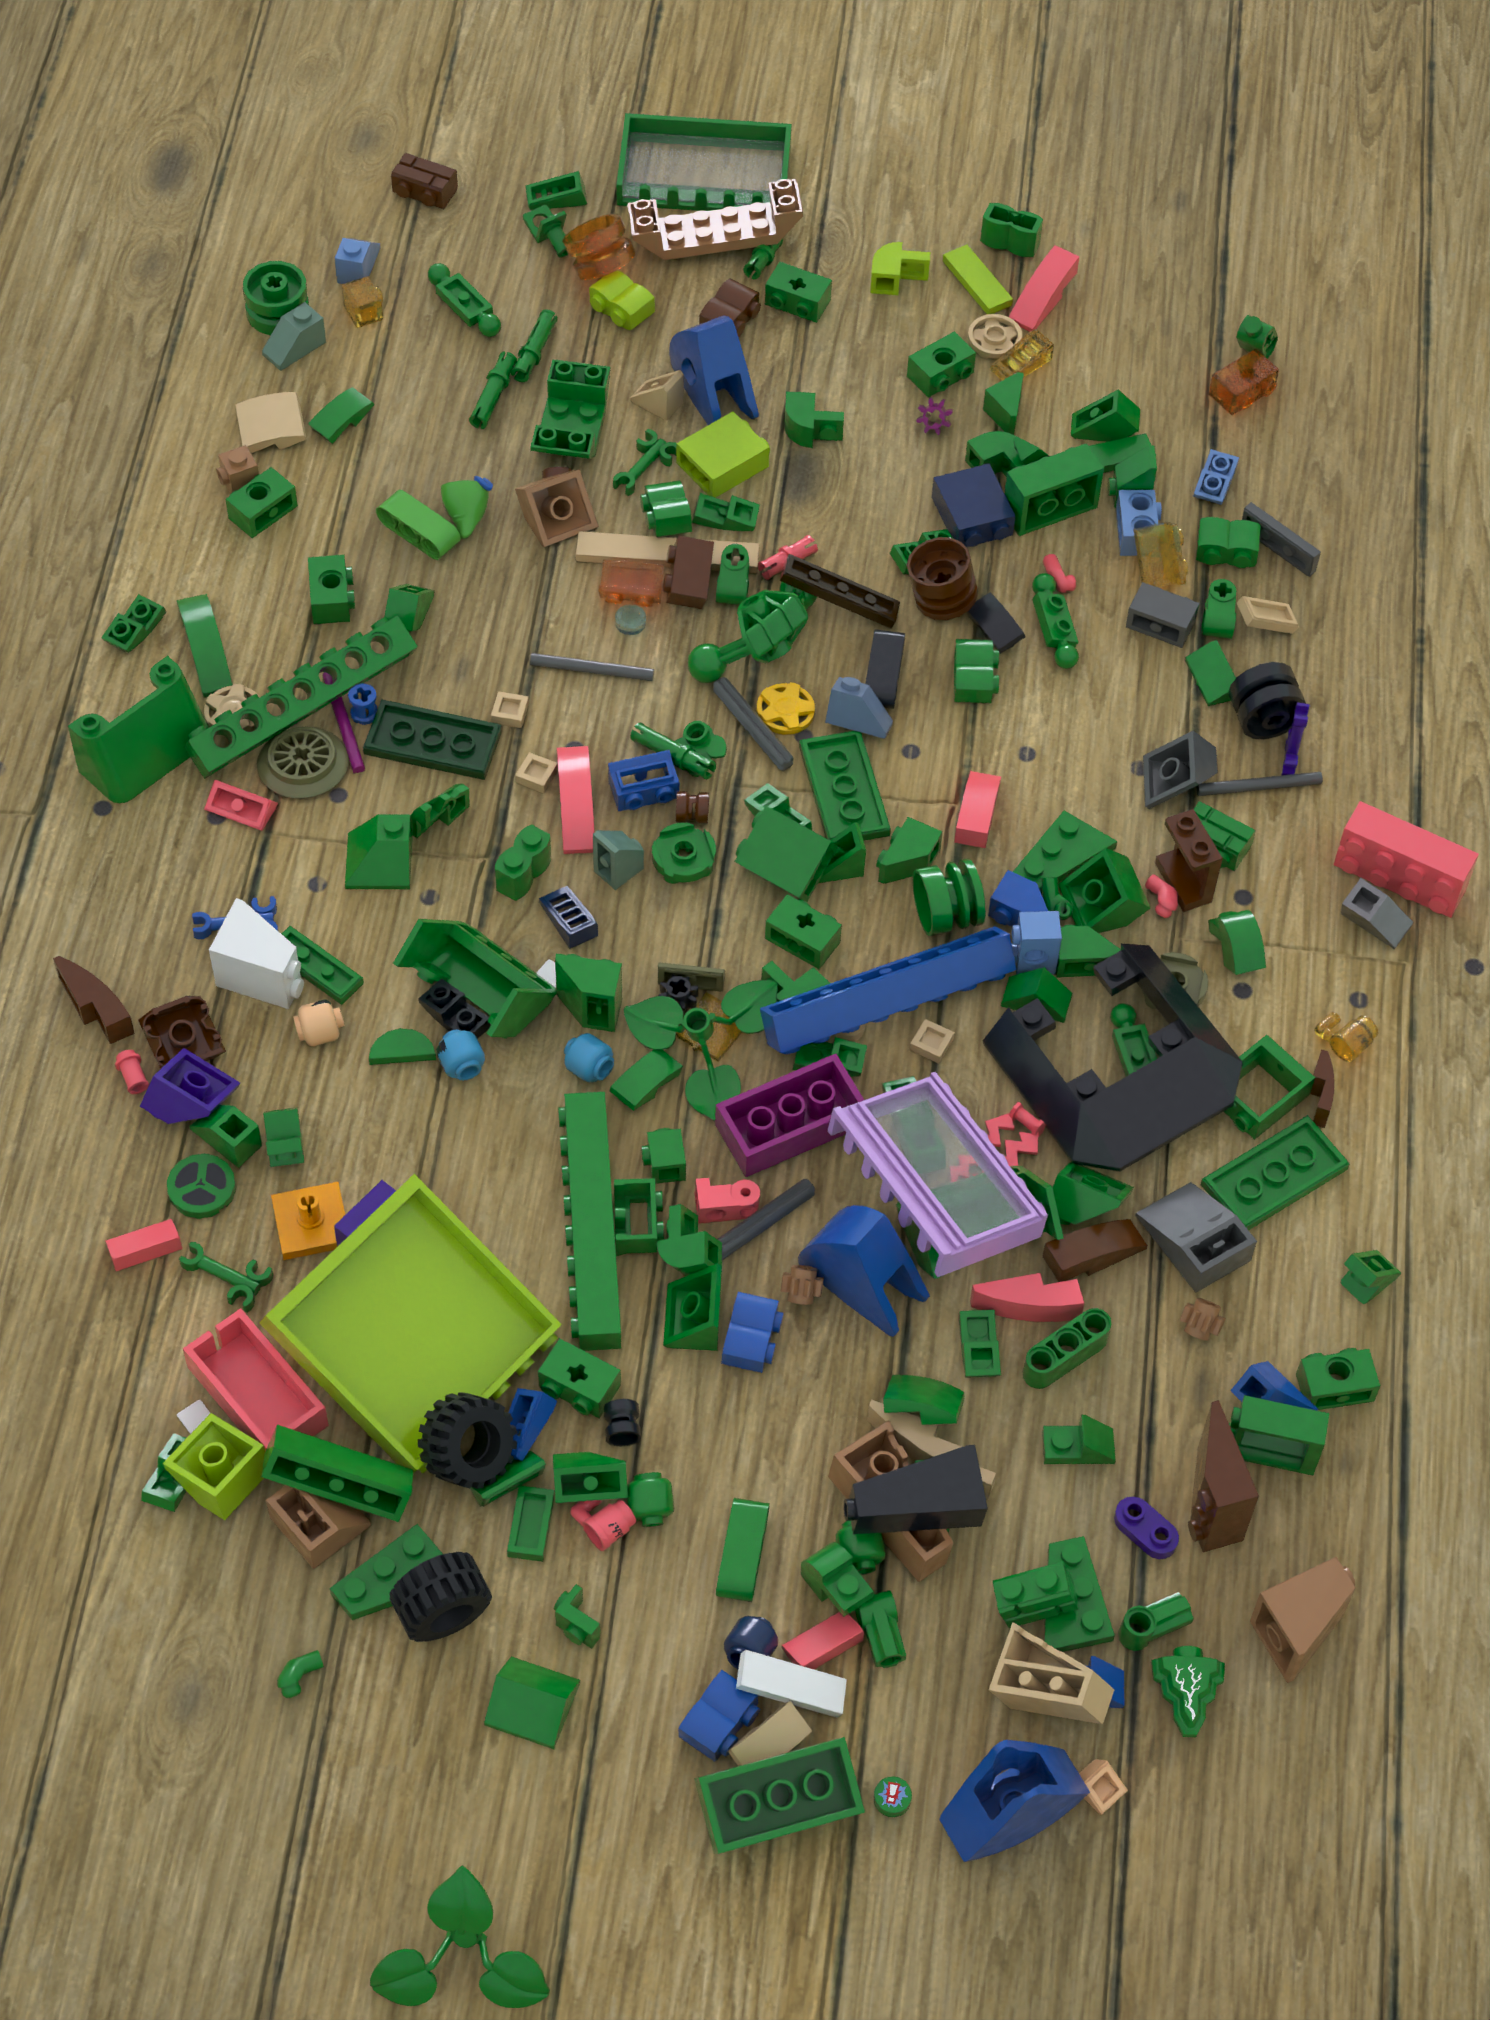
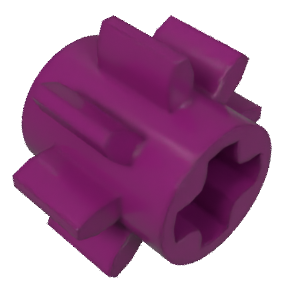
[916,397,953,435]

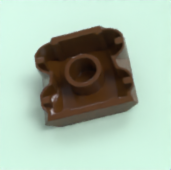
[138,996,226,1069]

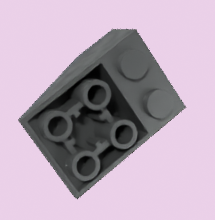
[1135,1182,1257,1293]

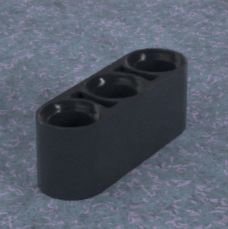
[865,629,905,709]

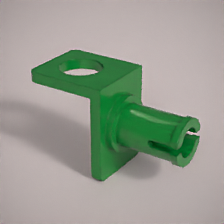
[523,205,574,258]

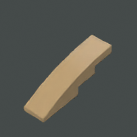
[867,1399,996,1500]

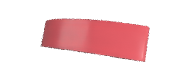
[557,746,595,854]

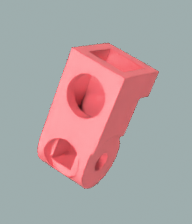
[694,1178,760,1224]

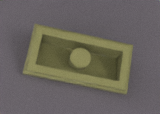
[658,962,725,992]

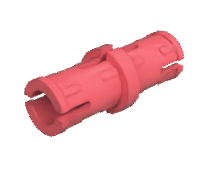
[758,535,818,580]

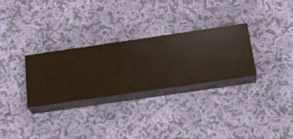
[780,554,900,629]

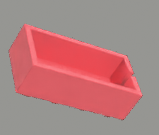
[1334,801,1479,918]
[183,1308,329,1450]

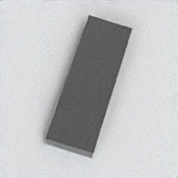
[1242,502,1321,577]

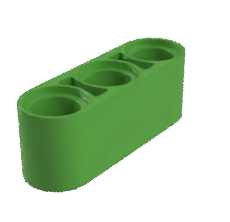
[376,490,461,560]

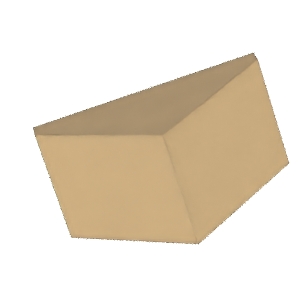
[630,370,684,421]

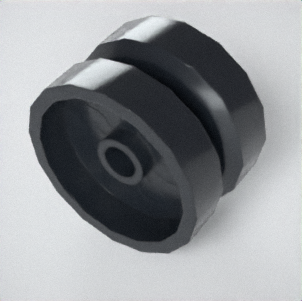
[1228,662,1306,740]

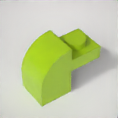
[870,242,931,295]

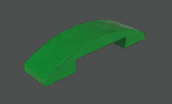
[176,594,233,698]

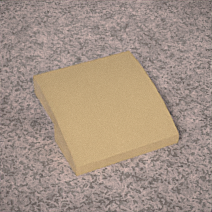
[235,392,307,454]

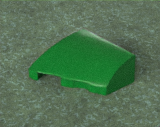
[410,784,470,838]

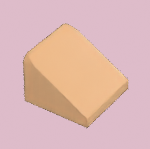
[1079,1759,1128,1815]

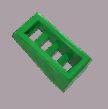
[525,171,588,210]

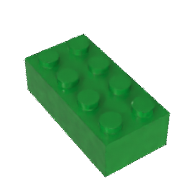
[694,1737,865,1854]

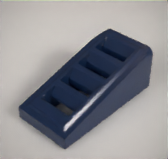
[539,886,598,949]

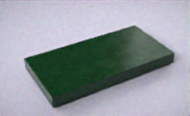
[363,699,502,780]

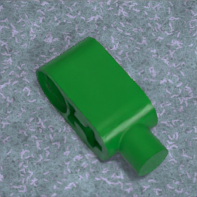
[1236,315,1278,360]

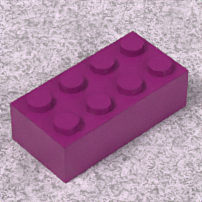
[715,1054,864,1177]

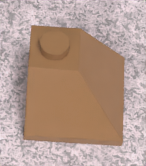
[515,469,599,547]

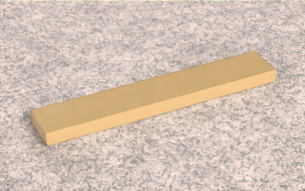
[576,531,759,573]

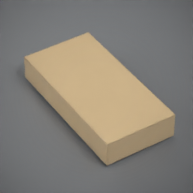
[1237,596,1299,634]

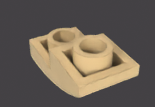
[728,1701,812,1766]

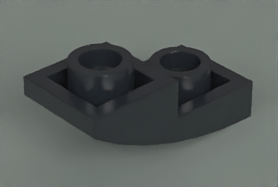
[967,592,1026,654]
[418,979,491,1039]

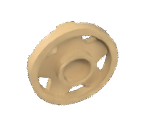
[968,314,1022,359]
[204,684,260,737]

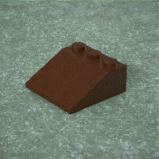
[1188,1400,1259,1552]

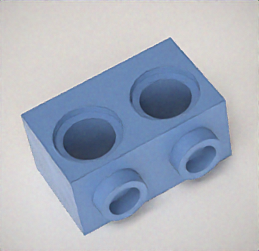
[1116,490,1164,556]

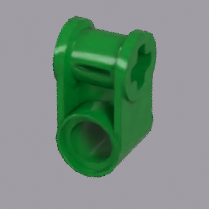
[716,543,749,605]
[1201,579,1237,639]

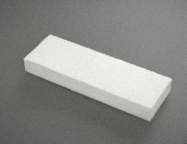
[736,1650,847,1718]

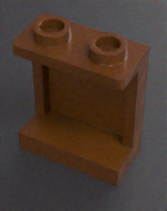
[1155,809,1223,912]

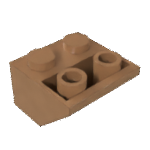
[266,1485,372,1569]

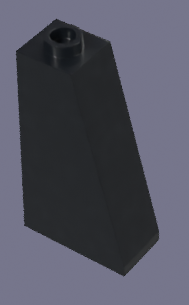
[843,1445,988,1535]

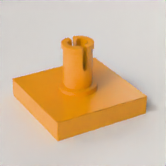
[271,1182,345,1260]

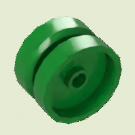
[243,261,309,336]

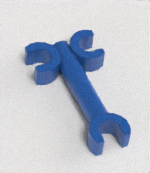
[192,896,279,939]

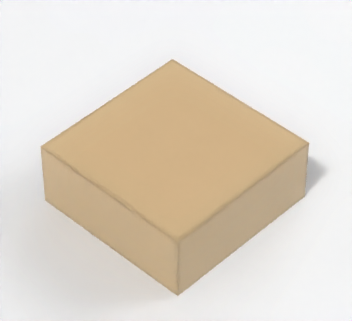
[491,691,529,728]
[515,752,558,793]
[910,1019,955,1064]

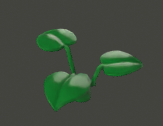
[624,980,778,1121]
[370,1865,550,2008]

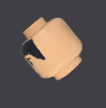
[293,999,345,1046]

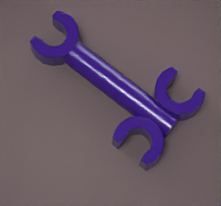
[1282,702,1310,775]

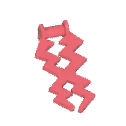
[949,1102,1046,1184]

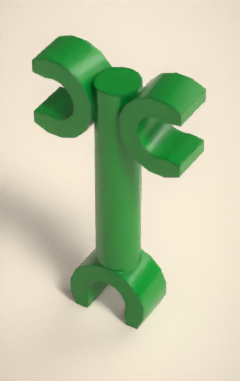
[613,429,677,496]
[179,1242,273,1313]

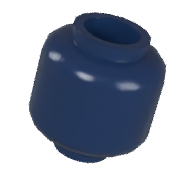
[724,1616,778,1670]

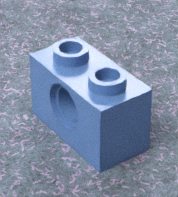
[1011,911,1062,975]

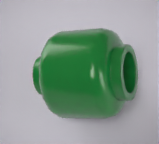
[626,1472,674,1527]
[835,1521,886,1575]

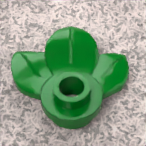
[672,721,727,777]

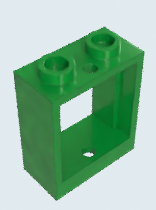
[1223,1035,1315,1140]
[1229,1395,1330,1476]

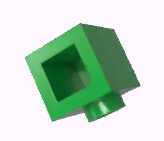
[641,1128,686,1184]

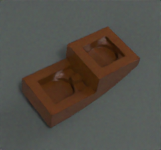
[1310,1050,1335,1128]

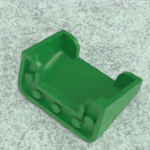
[68,655,209,804]

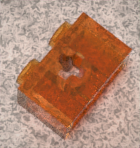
[1209,349,1279,415]

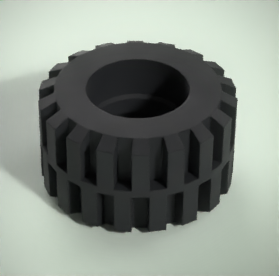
[418,1392,517,1489]
[389,1552,492,1642]

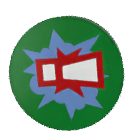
[874,1776,912,1817]

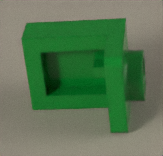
[554,1584,600,1649]

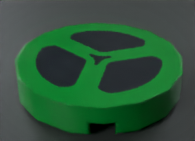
[167,1153,236,1219]

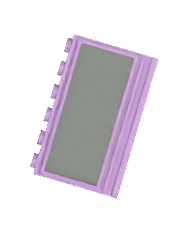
[828,1072,1048,1277]

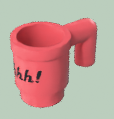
[570,1499,636,1551]

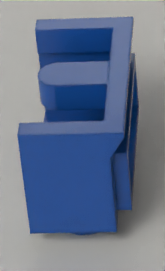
[608,750,680,812]

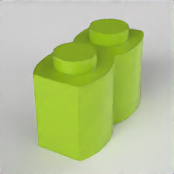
[589,269,655,330]

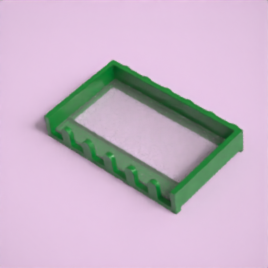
[616,113,792,211]

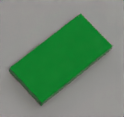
[799,731,891,841]
[1200,1115,1350,1230]

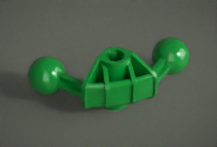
[687,582,817,683]

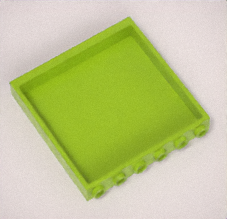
[259,1174,562,1474]

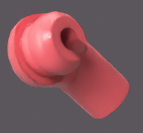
[1043,554,1076,593]
[1145,874,1178,918]

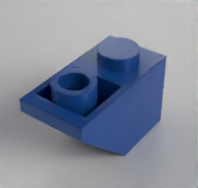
[988,870,1048,927]
[1230,1361,1318,1411]

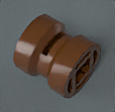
[676,791,709,824]

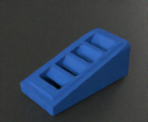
[508,1388,557,1461]

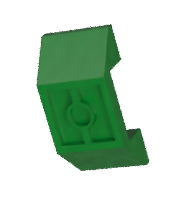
[530,359,611,459]

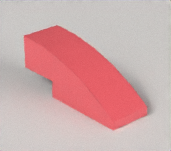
[1009,245,1079,333]
[954,771,1001,848]
[970,1273,1084,1322]

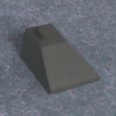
[1143,731,1218,809]

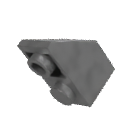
[1341,878,1413,949]

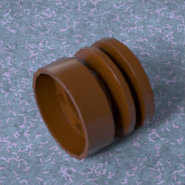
[907,537,978,620]

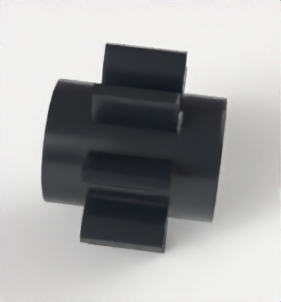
[658,975,698,1015]

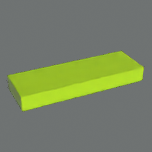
[943,244,1013,314]

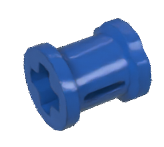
[348,683,378,725]

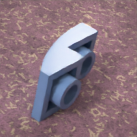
[1193,449,1239,505]

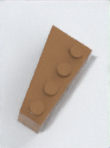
[828,1420,953,1582]

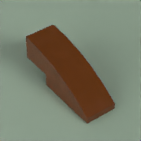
[53,956,135,1044]
[1042,1219,1148,1282]

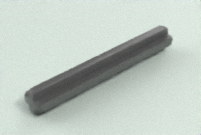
[713,677,794,771]
[718,1179,815,1260]

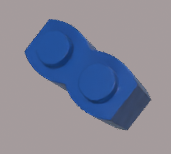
[721,1292,784,1373]
[678,1670,760,1762]

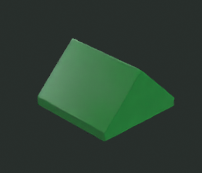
[663,1263,722,1351]
[484,1656,581,1749]

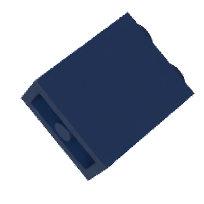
[931,464,1015,547]

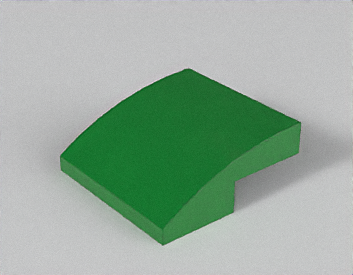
[883,1375,965,1425]

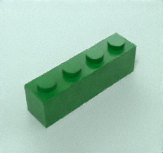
[261,1425,413,1522]

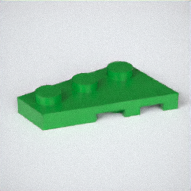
[1013,810,1117,894]
[329,1524,443,1620]
[1044,1536,1115,1652]

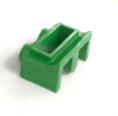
[614,1178,664,1256]

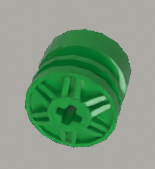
[912,858,986,936]

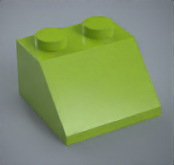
[163,1413,266,1520]

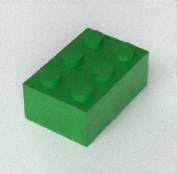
[1004,443,1104,536]

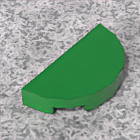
[369,1028,436,1065]

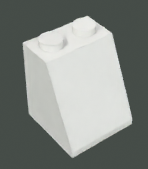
[209,898,304,1009]

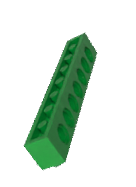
[184,615,418,779]

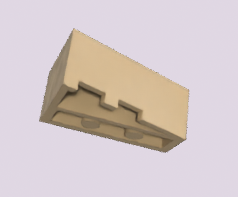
[989,1622,1114,1724]

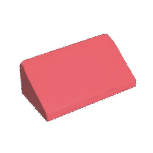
[204,780,278,831]
[105,1219,182,1271]
[782,1612,864,1669]

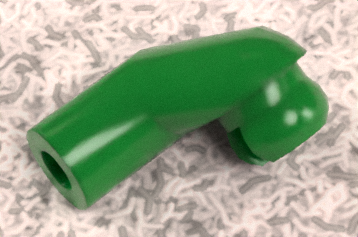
[1041,877,1073,920]

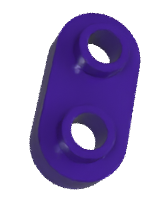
[1114,1497,1179,1559]

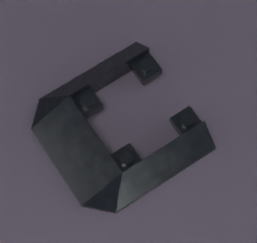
[983,943,1243,1172]

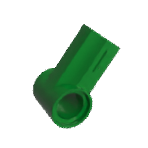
[855,1590,906,1668]
[1118,1592,1194,1651]

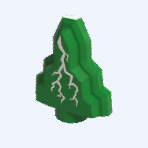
[1151,1646,1225,1738]

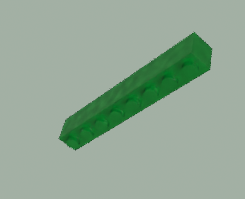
[558,1092,621,1351]

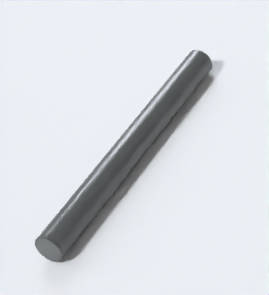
[530,653,654,681]
[1196,772,1323,796]

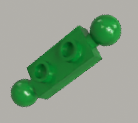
[428,263,501,337]
[1032,573,1079,669]
[1110,1003,1157,1076]

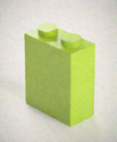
[676,411,770,498]

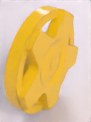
[756,682,815,735]

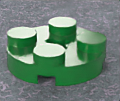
[652,823,716,884]

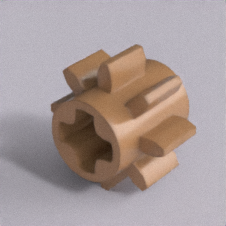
[781,1265,824,1305]
[1180,1298,1226,1341]

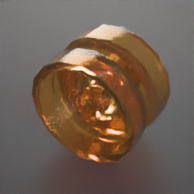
[562,214,636,280]

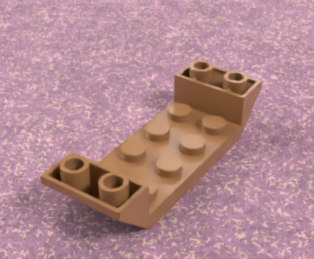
[628,179,803,260]

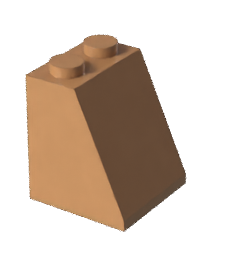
[1250,1557,1356,1683]

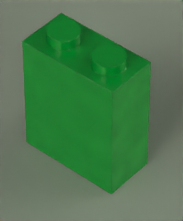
[734,805,838,902]

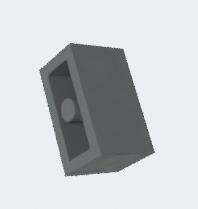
[1126,582,1199,648]

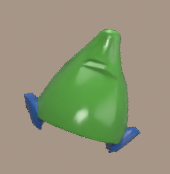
[441,476,493,539]

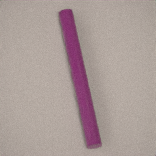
[322,672,365,774]

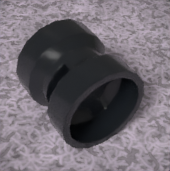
[604,1399,641,1447]

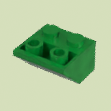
[555,953,622,1032]

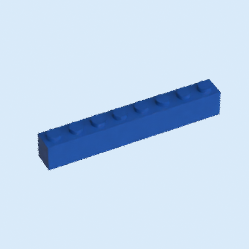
[760,926,1017,1054]

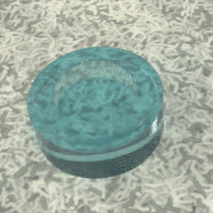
[615,605,646,635]

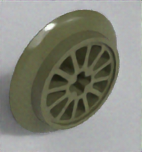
[257,726,349,798]

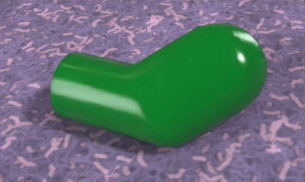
[277,1650,324,1698]

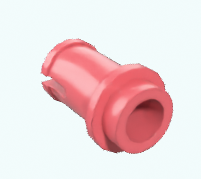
[115,1050,149,1094]

